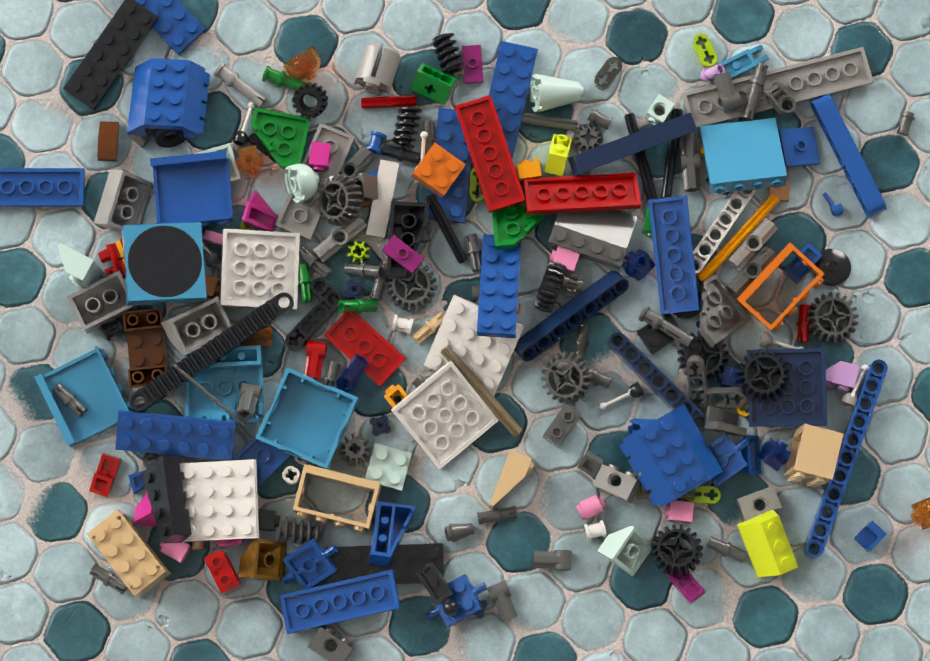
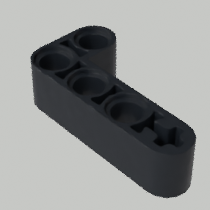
[285,278,342,352]

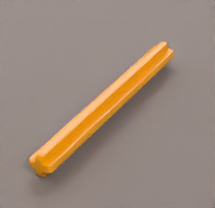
[697,194,779,282]

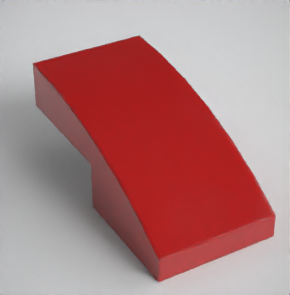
[89,453,122,497]

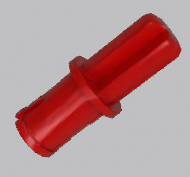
[796,304,812,343]

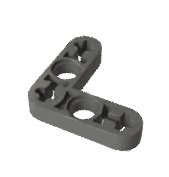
[686,355,747,408]

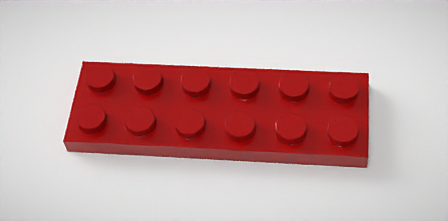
[454,95,526,213]
[523,173,641,215]

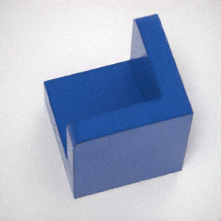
[854,520,886,552]

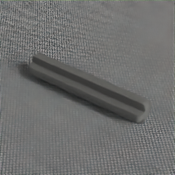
[522,113,578,131]

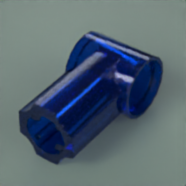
[336,354,370,392]

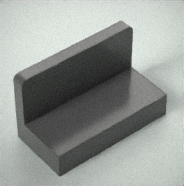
[704,406,747,436]

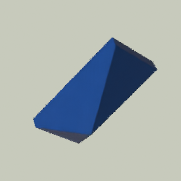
[740,435,762,475]

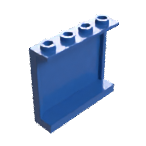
[150,151,234,228]

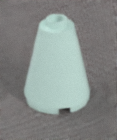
[530,74,584,112]

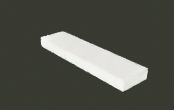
[366,160,400,238]

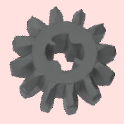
[339,433,372,466]

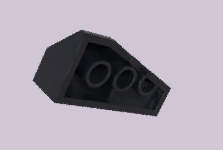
[386,201,429,278]

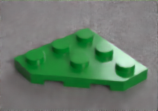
[251,108,311,169]
[492,195,548,250]

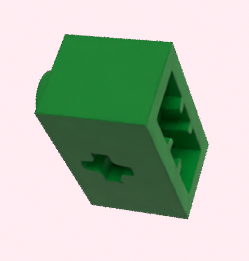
[410,63,457,105]

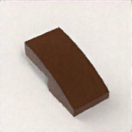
[97,121,120,162]

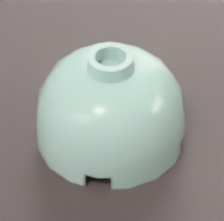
[285,164,319,203]

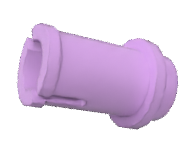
[700,64,725,82]

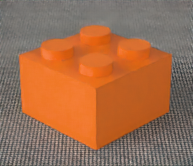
[411,142,466,198]

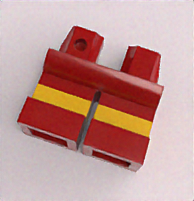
[98,238,126,279]

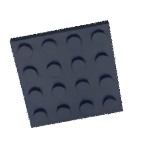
[747,348,827,427]

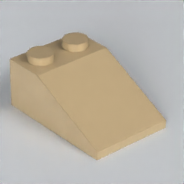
[489,450,534,509]

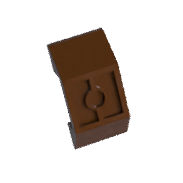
[123,308,169,389]

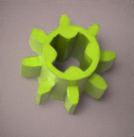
[347,240,370,264]

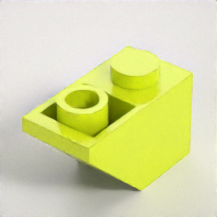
[544,134,572,176]

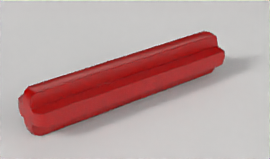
[361,95,417,109]

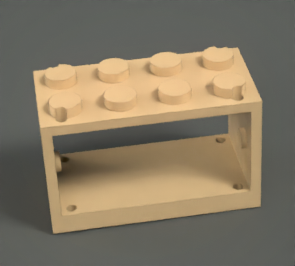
[783,424,843,489]
[293,464,382,533]
[87,510,171,598]

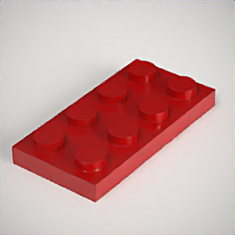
[324,312,406,387]

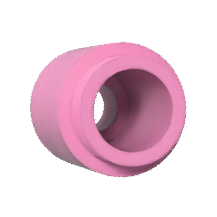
[576,494,606,520]

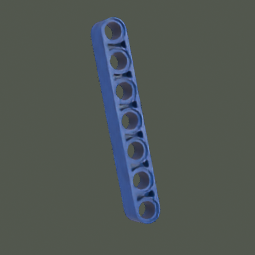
[811,94,887,218]

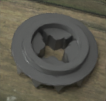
[573,123,603,152]

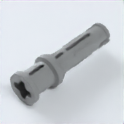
[214,62,267,108]

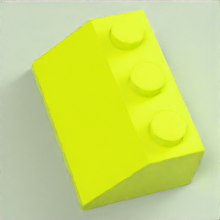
[737,509,798,577]

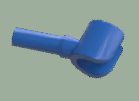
[823,192,844,216]

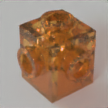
[236,145,264,176]
[911,497,930,530]

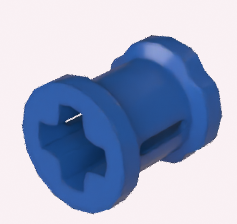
[366,131,387,155]

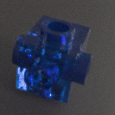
[621,249,655,281]
[757,438,791,471]

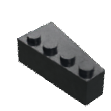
[142,455,192,544]

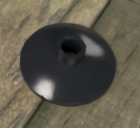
[814,248,851,286]

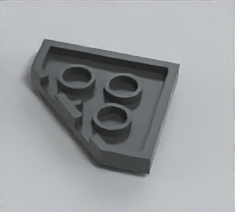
[700,274,751,348]

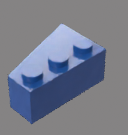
[369,501,416,566]

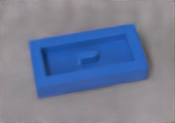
[783,243,822,284]

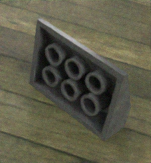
[547,210,637,270]

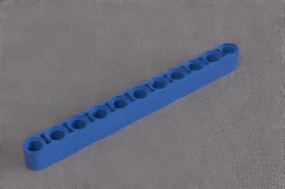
[803,359,888,559]

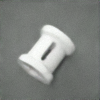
[391,314,414,335]
[282,466,301,485]
[584,520,607,541]

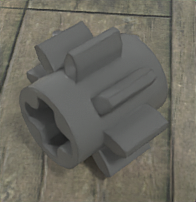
[562,272,583,297]

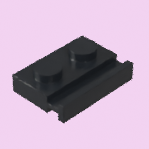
[636,314,681,355]

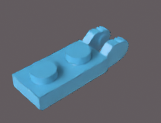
[715,45,769,79]

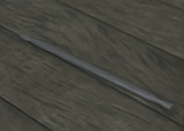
[173,364,246,427]

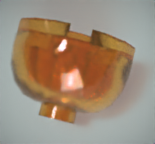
[283,45,321,81]

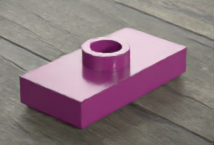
[462,45,484,84]
[382,235,424,274]
[666,562,706,605]

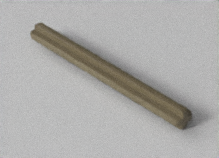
[441,345,522,437]

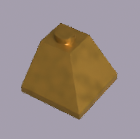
[238,538,287,581]

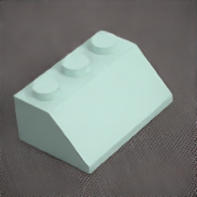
[58,243,102,289]

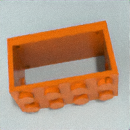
[737,243,824,332]

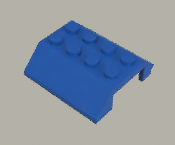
[127,58,210,138]
[619,404,723,507]

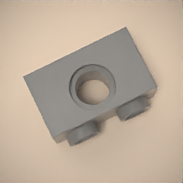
[593,464,641,504]
[735,486,782,522]

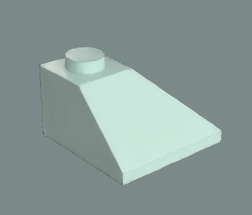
[598,526,652,577]

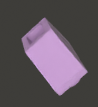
[826,361,860,392]

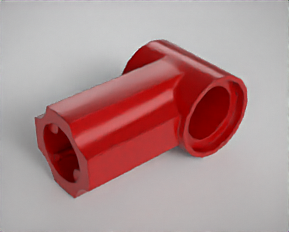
[304,340,327,380]

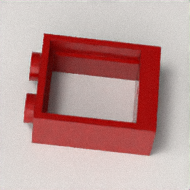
[204,549,243,596]

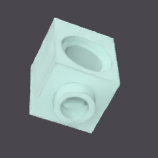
[646,94,675,126]

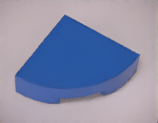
[128,470,145,494]

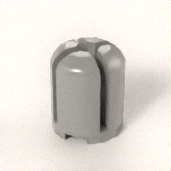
[353,42,400,96]

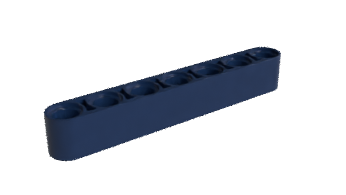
[567,112,697,176]
[514,270,629,362]
[608,332,706,433]

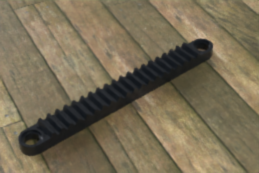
[129,292,294,412]

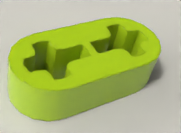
[692,33,717,68]
[469,168,485,203]
[685,486,721,504]

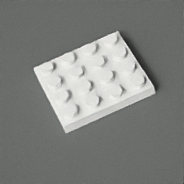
[220,229,300,310]
[424,295,525,396]
[391,361,499,470]
[180,459,259,542]

